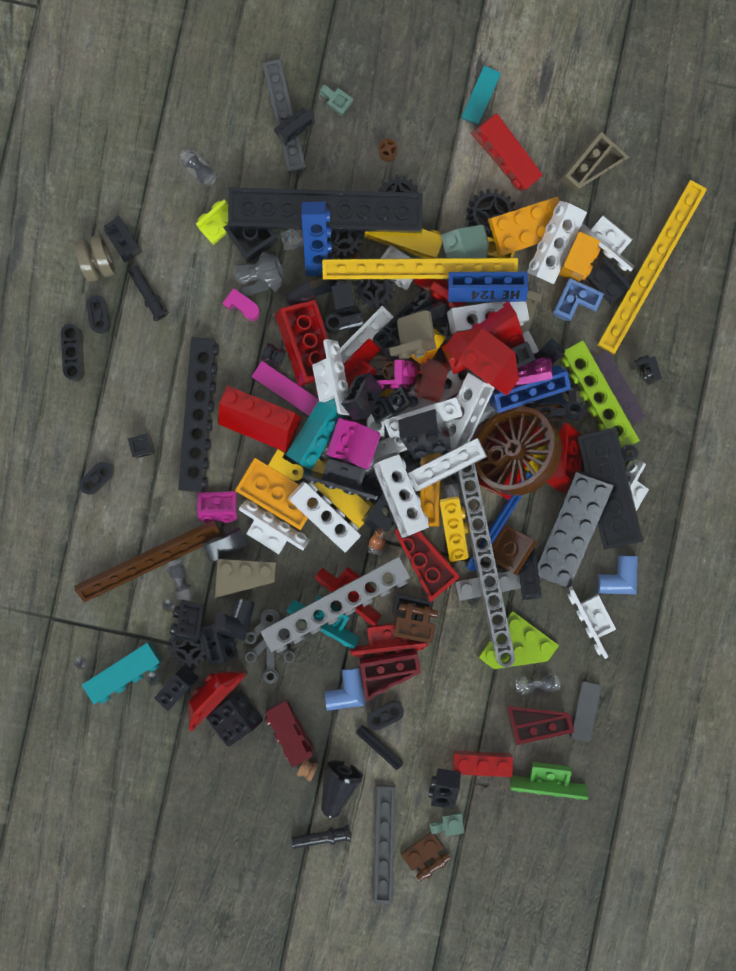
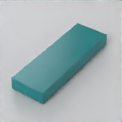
[461,66,501,126]

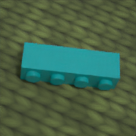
[286,398,345,470]
[82,641,163,704]

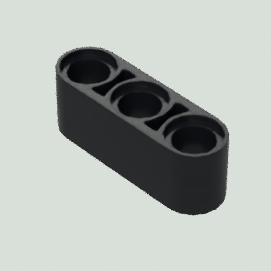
[61,324,85,382]

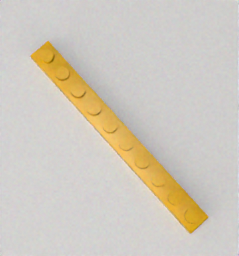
[597,180,707,355]
[322,258,518,279]

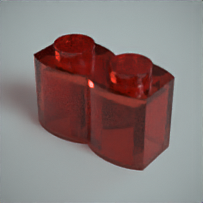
[414,358,450,403]

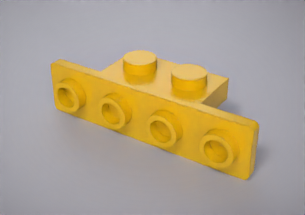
[440,496,469,562]

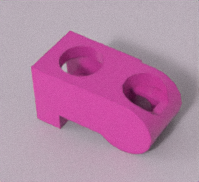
[223,288,260,321]

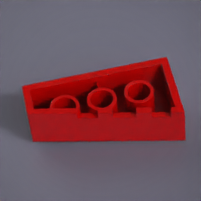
[470,113,543,192]
[441,301,525,374]
[394,517,460,602]

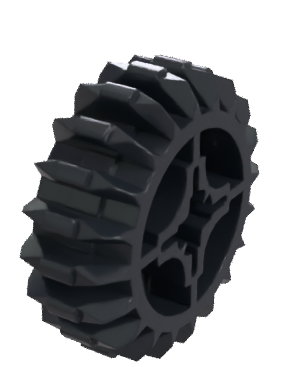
[466,188,517,239]

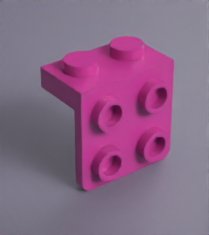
[376,360,418,389]
[326,418,380,469]

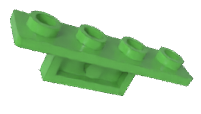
[510,762,588,800]

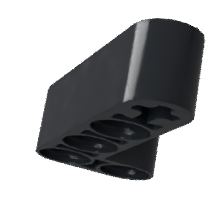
[373,291,436,362]

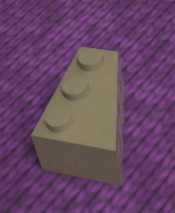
[559,132,630,193]
[215,559,278,598]

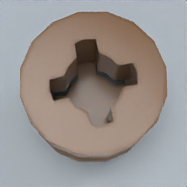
[296,759,318,782]

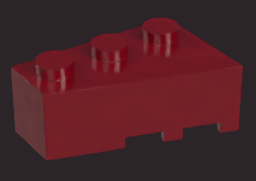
[359,649,421,701]

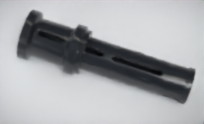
[128,265,169,321]
[292,824,351,849]

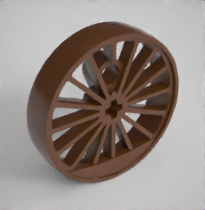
[474,406,562,496]

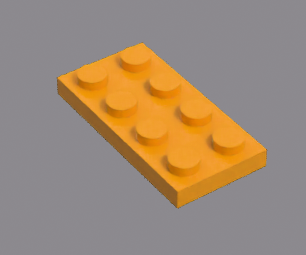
[488,196,565,256]
[235,458,316,530]

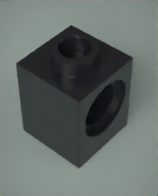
[128,434,155,458]

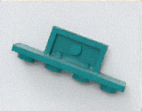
[287,595,360,649]

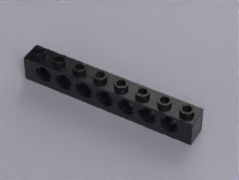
[178,337,219,492]

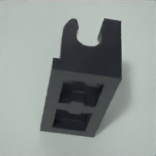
[104,216,142,263]

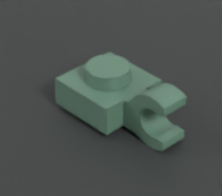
[319,85,353,116]
[429,812,465,836]

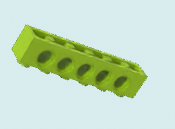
[560,340,640,449]

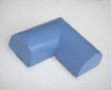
[553,278,604,321]
[597,556,638,595]
[325,667,365,711]

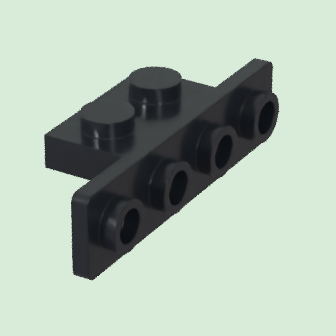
[302,456,379,501]

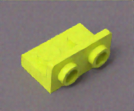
[196,199,228,245]

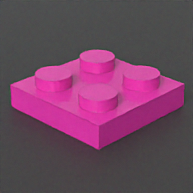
[515,358,553,386]

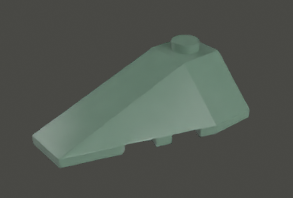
[441,225,489,306]

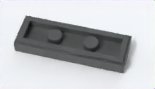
[570,681,601,742]

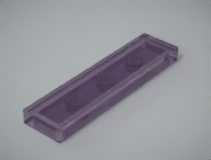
[594,351,645,425]

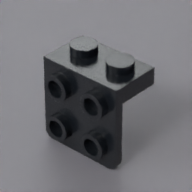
[206,690,264,746]

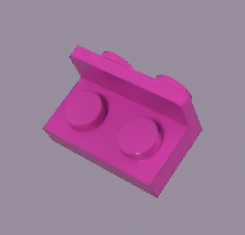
[197,491,238,523]

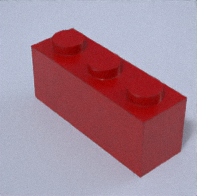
[452,750,513,777]

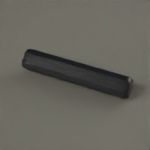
[356,725,403,770]

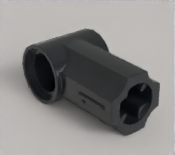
[325,309,363,334]

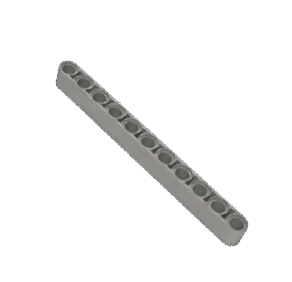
[456,463,515,667]

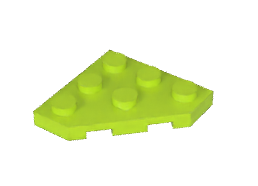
[478,611,559,669]

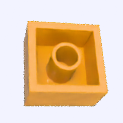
[558,231,601,282]

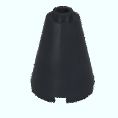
[321,760,363,818]

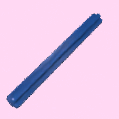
[466,472,533,572]

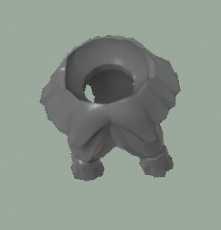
[236,251,284,297]

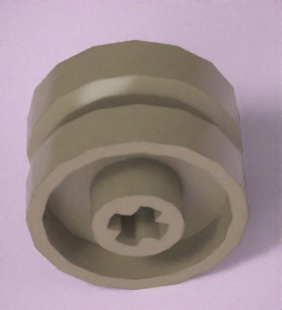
[74,234,116,283]

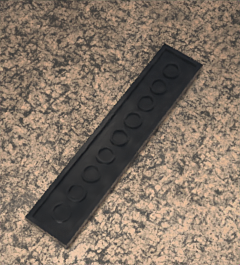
[228,187,423,233]

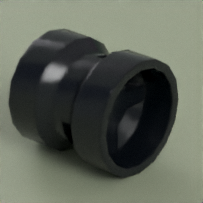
[261,343,286,368]

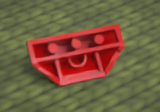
[443,328,519,395]
[189,671,248,732]

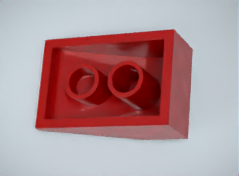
[544,423,583,493]

